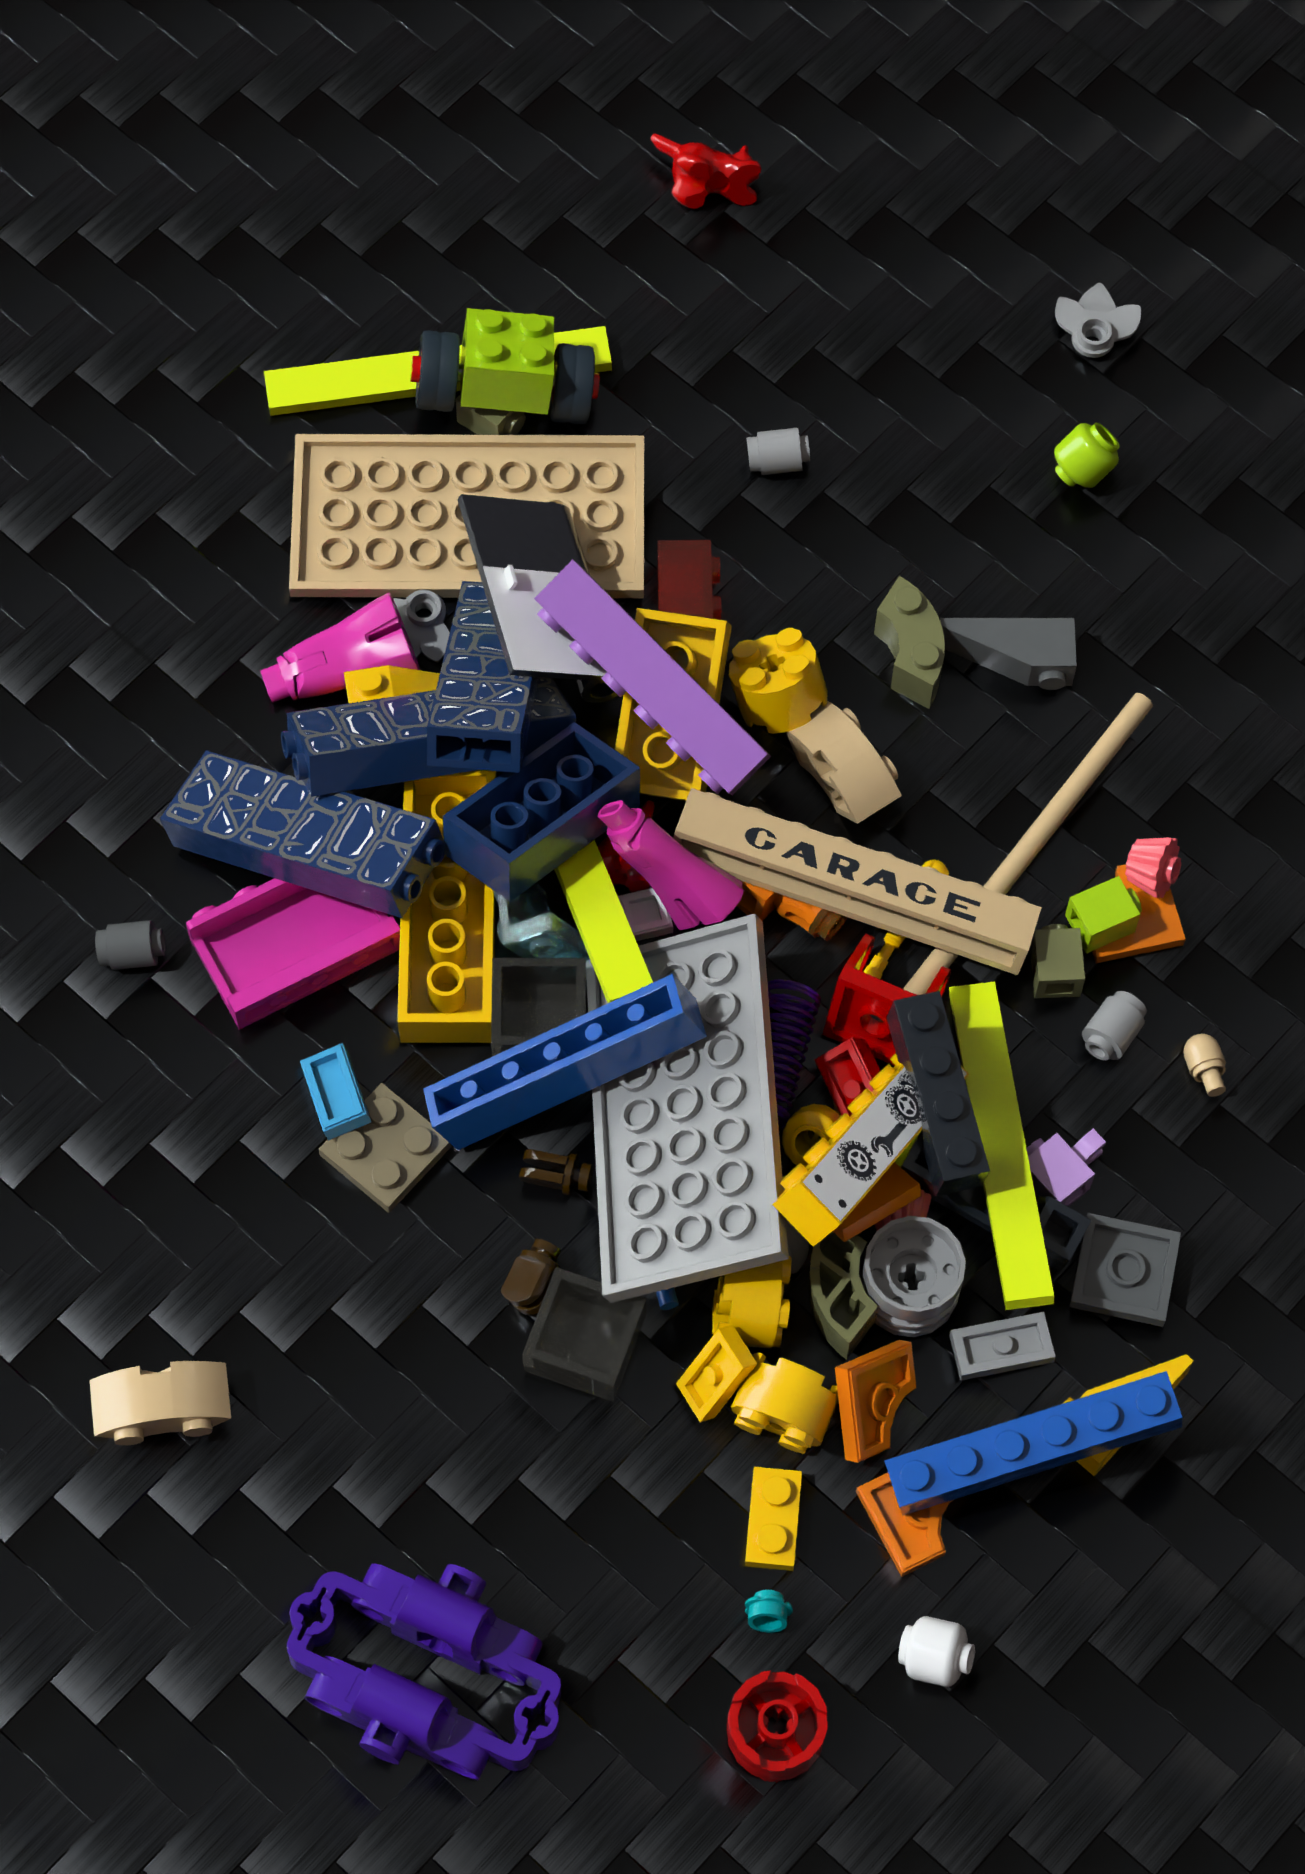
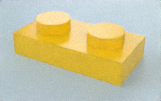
[676,1325,757,1422]
[745,1467,802,1571]

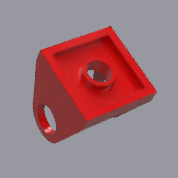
[822,934,951,1066]

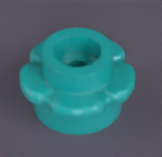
[745,1590,793,1633]

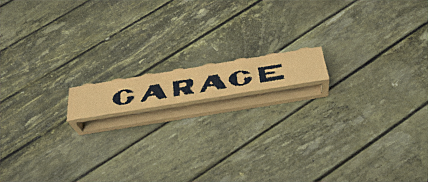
[673,788,1042,975]

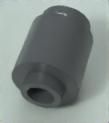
[95,920,166,970]

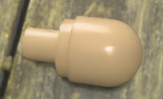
[1183,1034,1226,1097]

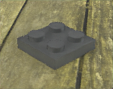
[1069,1213,1181,1327]

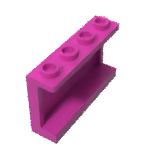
[186,878,400,1030]

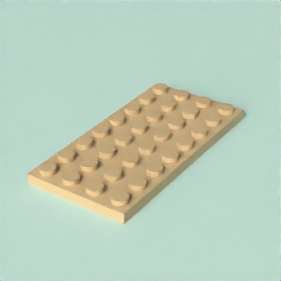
[289,434,644,598]

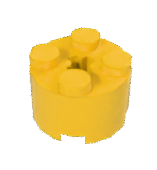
[729,628,828,734]
[712,1256,792,1349]
[731,1353,839,1454]

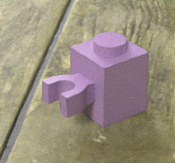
[1026,1128,1106,1207]

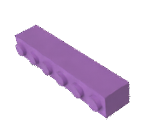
[534,559,771,795]

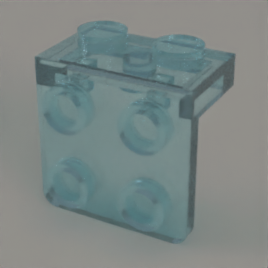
[493,883,590,975]

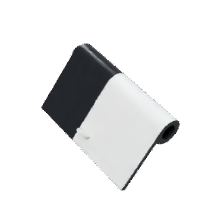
[457,494,618,703]

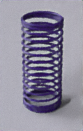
[767,979,821,1129]

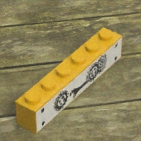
[772,1053,969,1247]

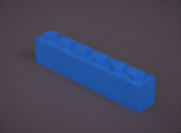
[423,974,707,1150]
[884,1371,1183,1516]

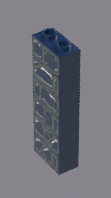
[427,581,539,773]
[281,677,576,797]
[160,750,446,918]

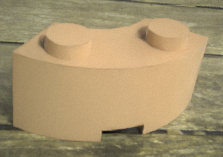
[785,701,902,824]
[90,1361,231,1445]

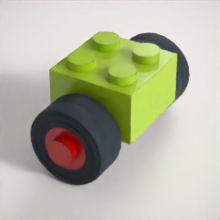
[410,308,600,424]

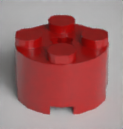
[727,1671,828,1782]

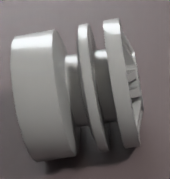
[861,1216,966,1337]

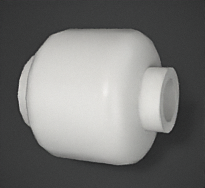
[898,1616,975,1687]

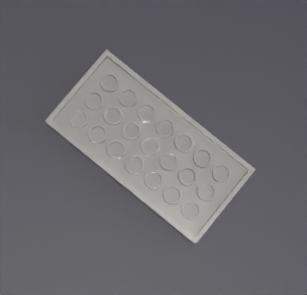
[586,914,789,1303]

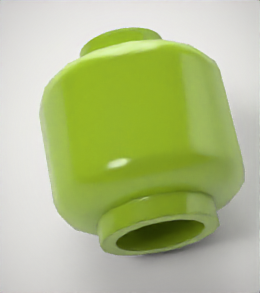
[1054,423,1120,488]

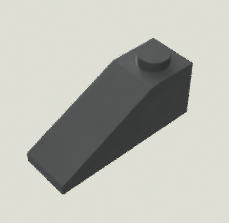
[940,618,1077,690]

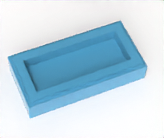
[300,1043,371,1141]

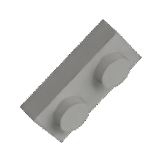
[950,1312,1056,1381]

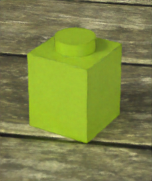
[1065,876,1142,954]

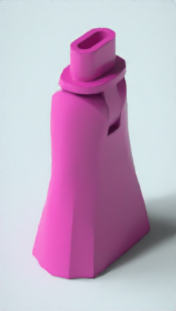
[260,592,420,703]
[598,800,744,930]

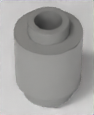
[747,428,810,475]
[1082,991,1147,1060]

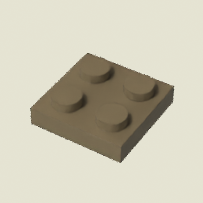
[319,1083,452,1213]

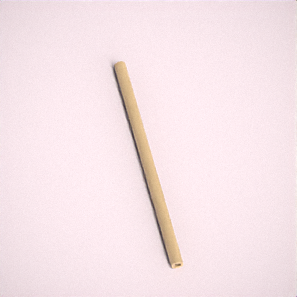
[878,693,1153,1022]

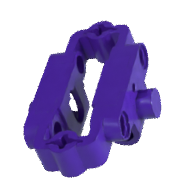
[287,1564,561,1780]

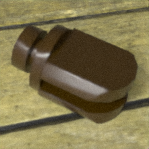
[519,1149,593,1196]
[501,1239,561,1315]

